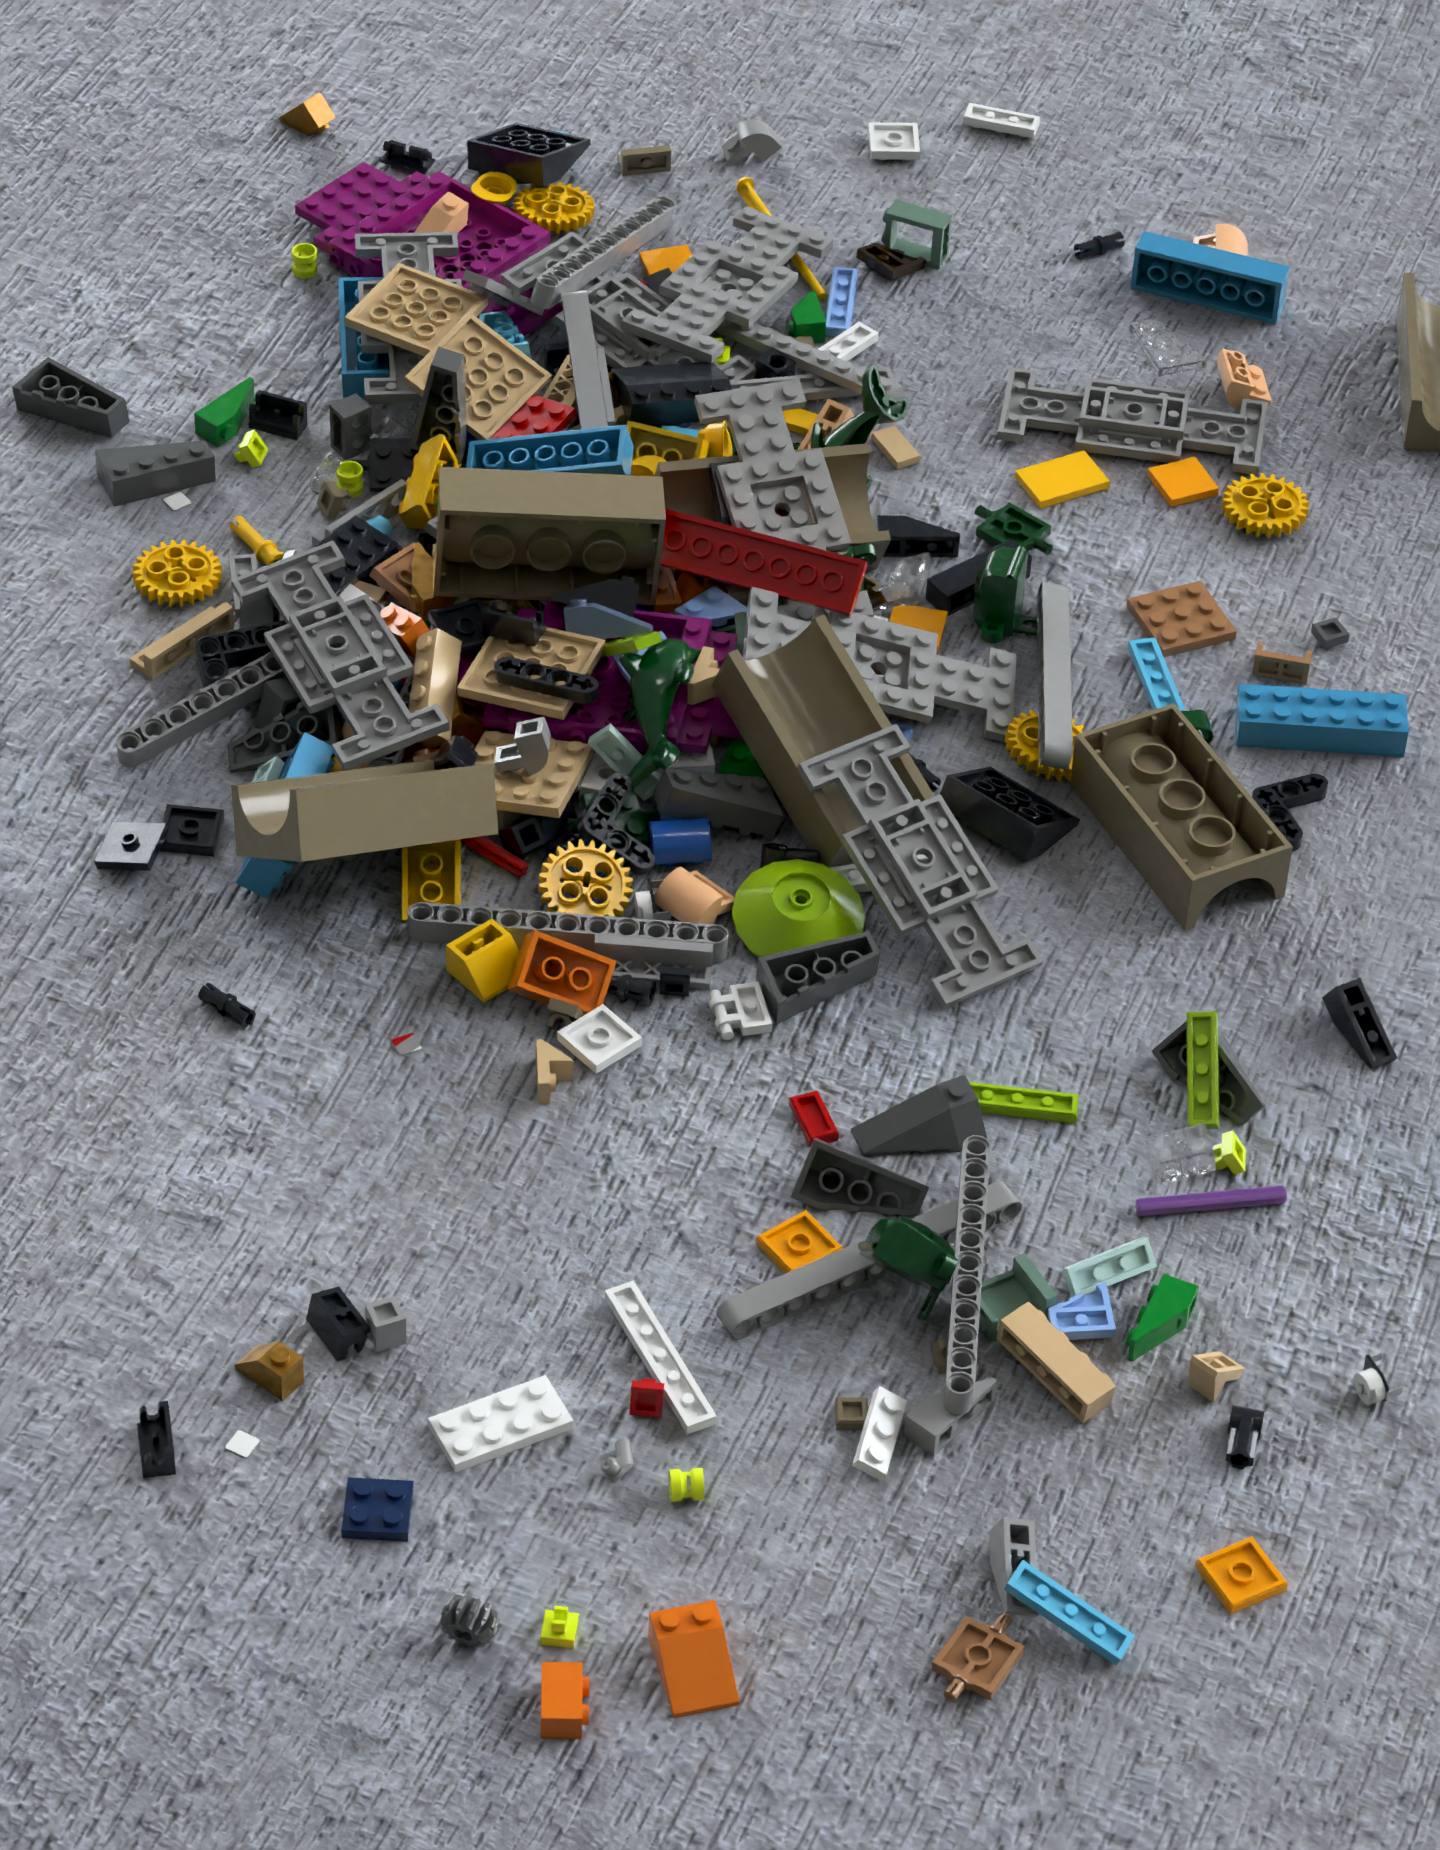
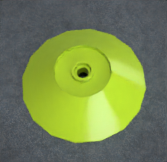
[731,859,866,957]

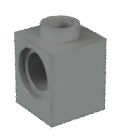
[365,1296,407,1352]

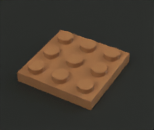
[1126,581,1237,657]

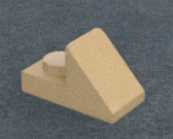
[688,646,720,705]
[536,1039,574,1104]
[1189,1351,1245,1402]

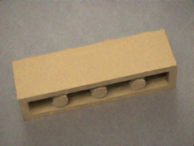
[409,628,462,749]
[996,1301,1116,1423]

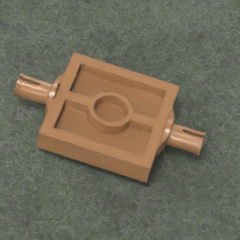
[932,1612,1025,1702]

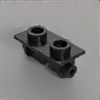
[380,140,435,174]

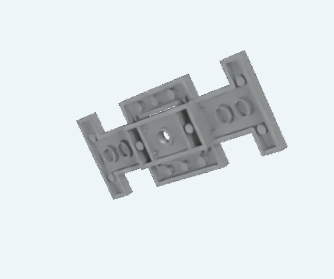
[621,206,834,364]
[500,231,757,381]
[355,232,462,404]
[997,367,1268,475]
[694,379,874,622]
[231,541,450,771]
[743,587,1016,743]
[797,724,1044,1009]

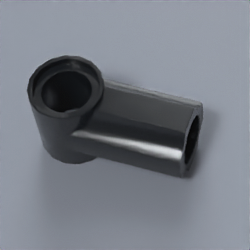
[760,843,819,868]
[1225,1405,1265,1469]

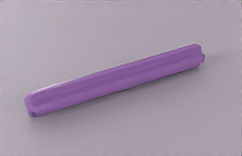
[1135,1185,1287,1217]

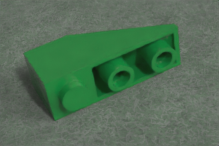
[1125,1274,1199,1361]

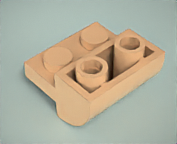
[1194,224,1248,256]
[1217,348,1272,410]
[654,867,735,924]

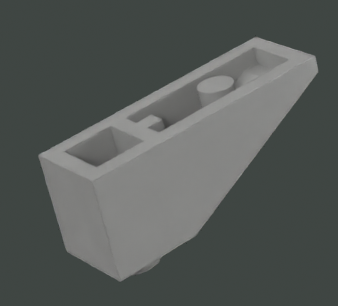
[904,1377,997,1457]
[989,1517,1039,1617]

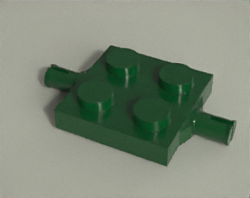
[974,502,1053,555]
[567,790,660,848]

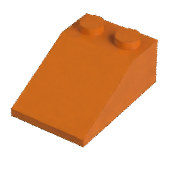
[507,930,617,1014]
[648,1600,740,1718]

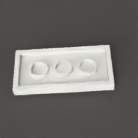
[428,1375,574,1473]

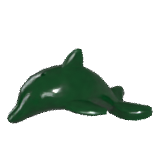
[811,364,908,489]
[619,638,701,791]

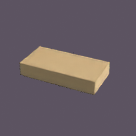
[871,425,921,470]

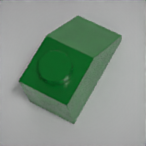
[786,291,826,344]

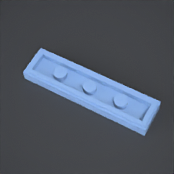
[825,267,858,337]

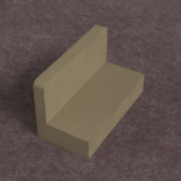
[617,145,671,176]

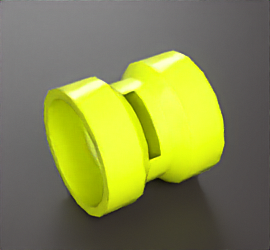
[292,243,318,279]
[336,461,363,498]
[668,1467,705,1502]

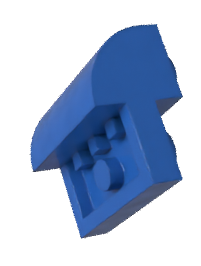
[647,818,712,867]

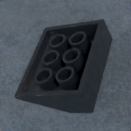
[467,123,591,188]
[611,362,732,425]
[940,767,1081,860]

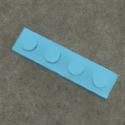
[1128,637,1186,711]
[1003,1560,1135,1665]

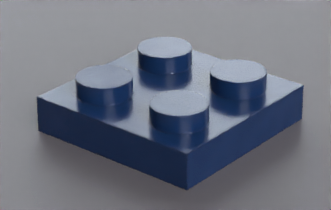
[341,1477,414,1542]

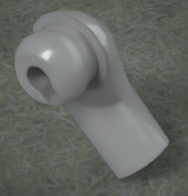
[601,1438,633,1480]

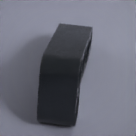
[196,620,286,688]

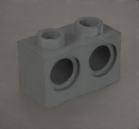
[329,394,373,460]

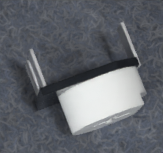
[634,878,671,920]
[1354,1352,1403,1405]

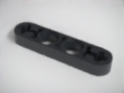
[494,657,599,704]

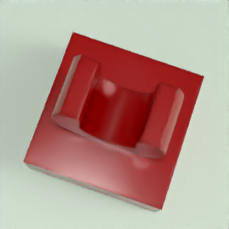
[629,1378,664,1418]

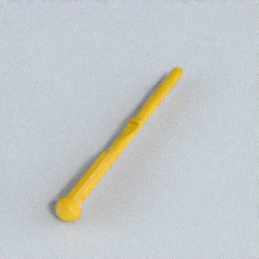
[736,177,827,301]

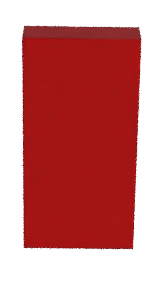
[789,1091,839,1147]

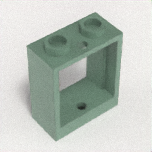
[881,200,952,269]

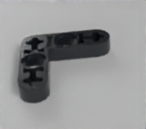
[578,772,655,875]
[1252,774,1328,851]

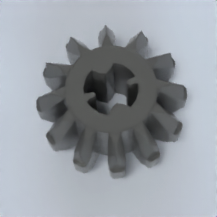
[439,1594,499,1648]

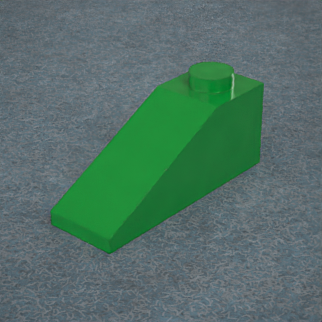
[194,377,255,447]

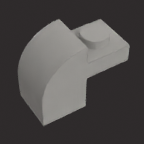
[721,119,782,166]
[494,717,551,776]

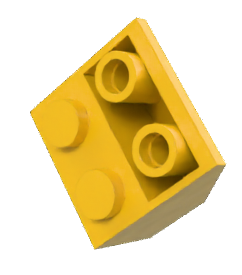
[446,918,520,1003]

